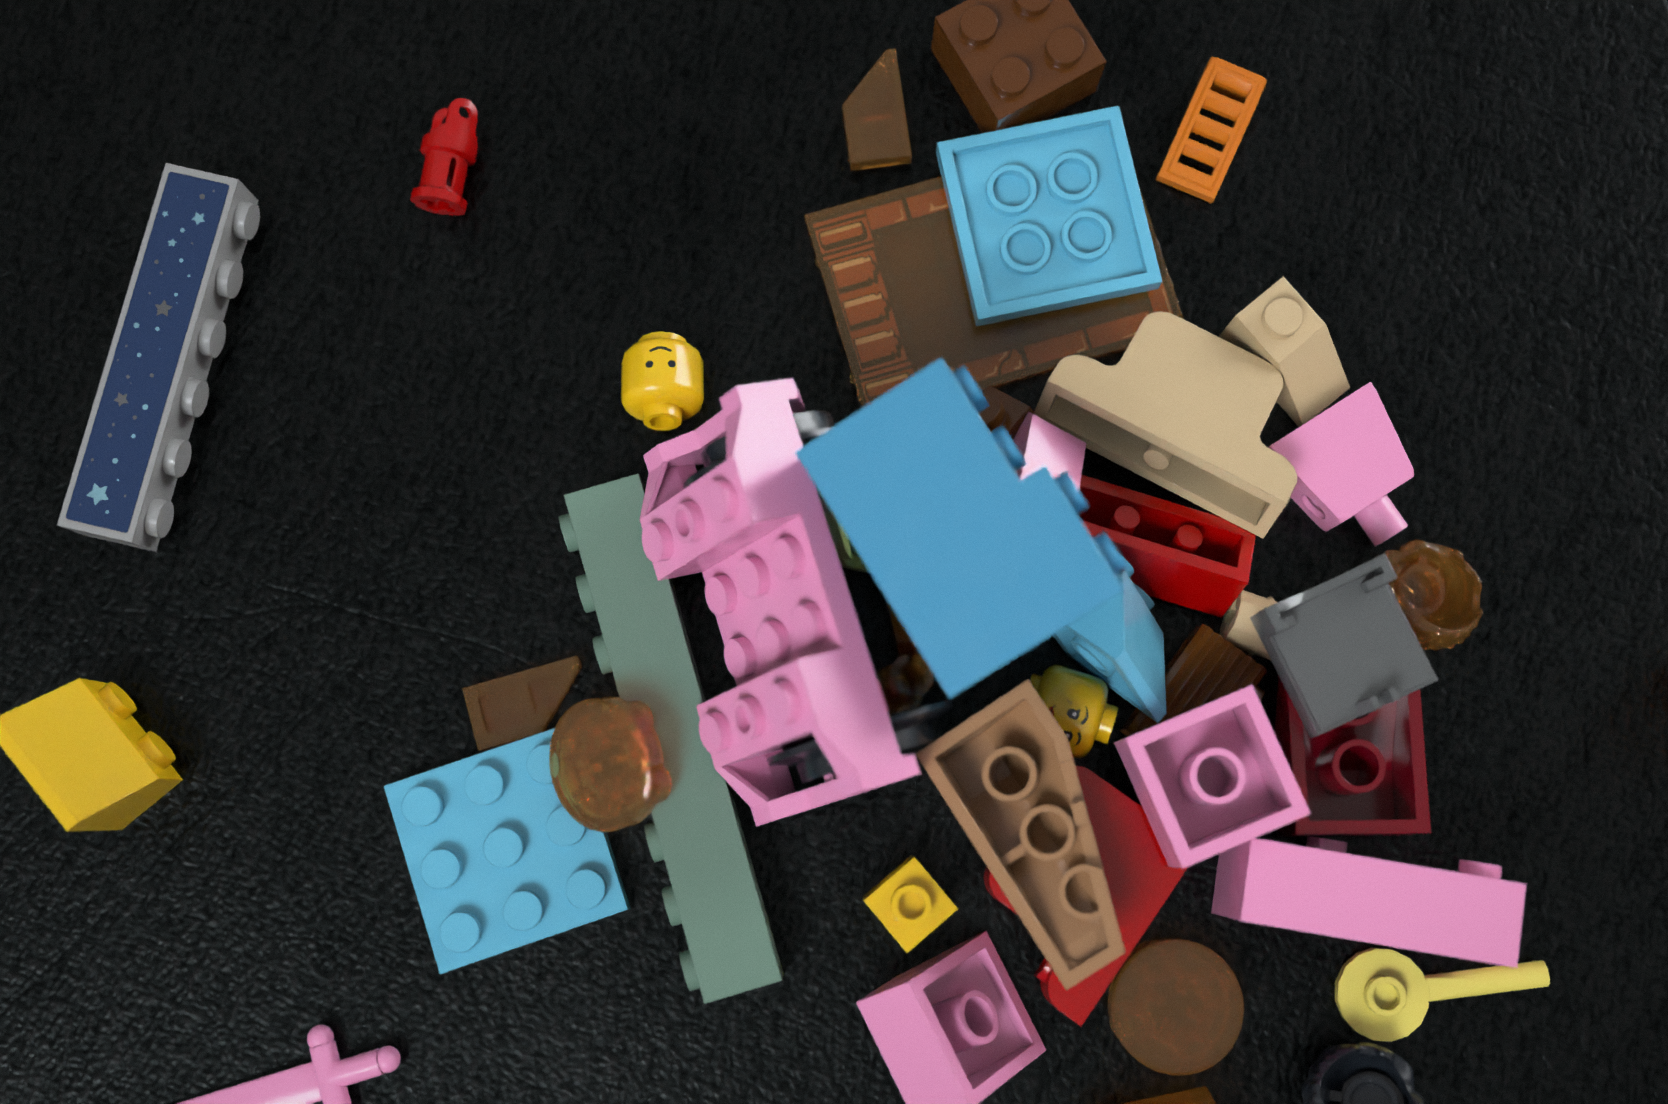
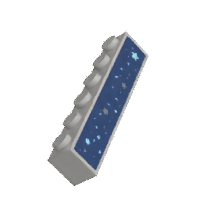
[57,163,260,552]

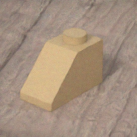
[1219,276,1350,427]

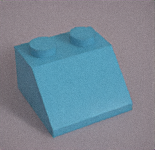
[1053,555,1167,723]

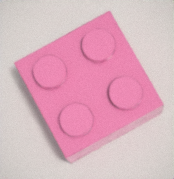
[1114,685,1311,869]

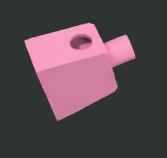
[1268,382,1414,546]

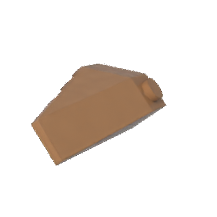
[916,679,1126,990]

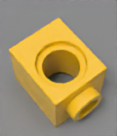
[862,855,958,953]

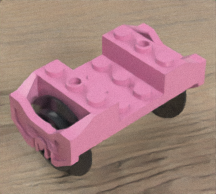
[639,378,954,827]

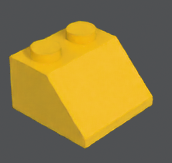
[0,678,183,831]

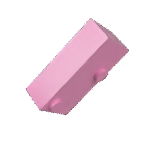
[1211,836,1526,968]

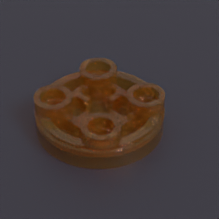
[549,696,672,832]
[1108,938,1244,1075]

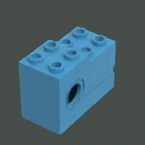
[795,357,1128,699]

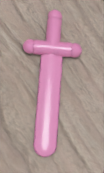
[176,1025,401,1104]

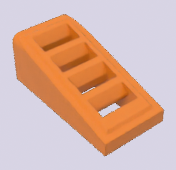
[1156,57,1267,203]

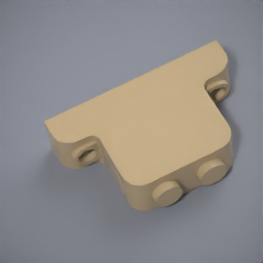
[1034,311,1297,539]

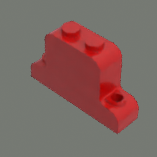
[984,766,1189,1026]

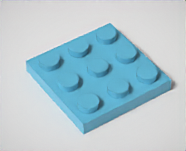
[936,106,1162,326]
[384,723,631,974]

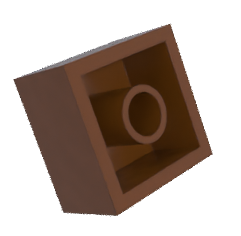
[931,0,1107,133]

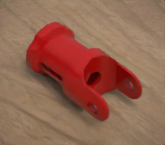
[410,98,478,216]

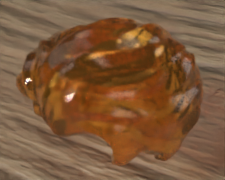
[1382,539,1483,651]

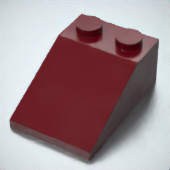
[1275,632,1431,837]

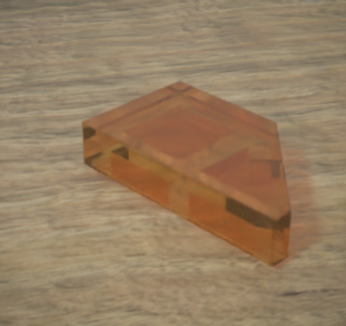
[842,49,912,171]
[462,656,582,751]

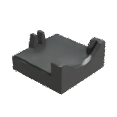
[1250,554,1438,738]

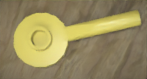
[1335,948,1550,1042]

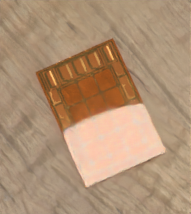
[804,170,1184,408]

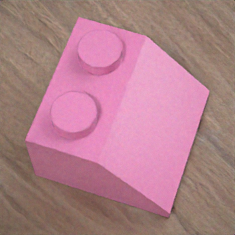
[856,931,1046,1104]

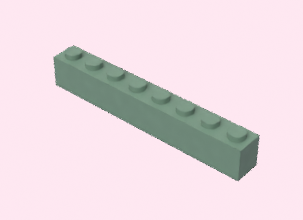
[559,474,784,1004]

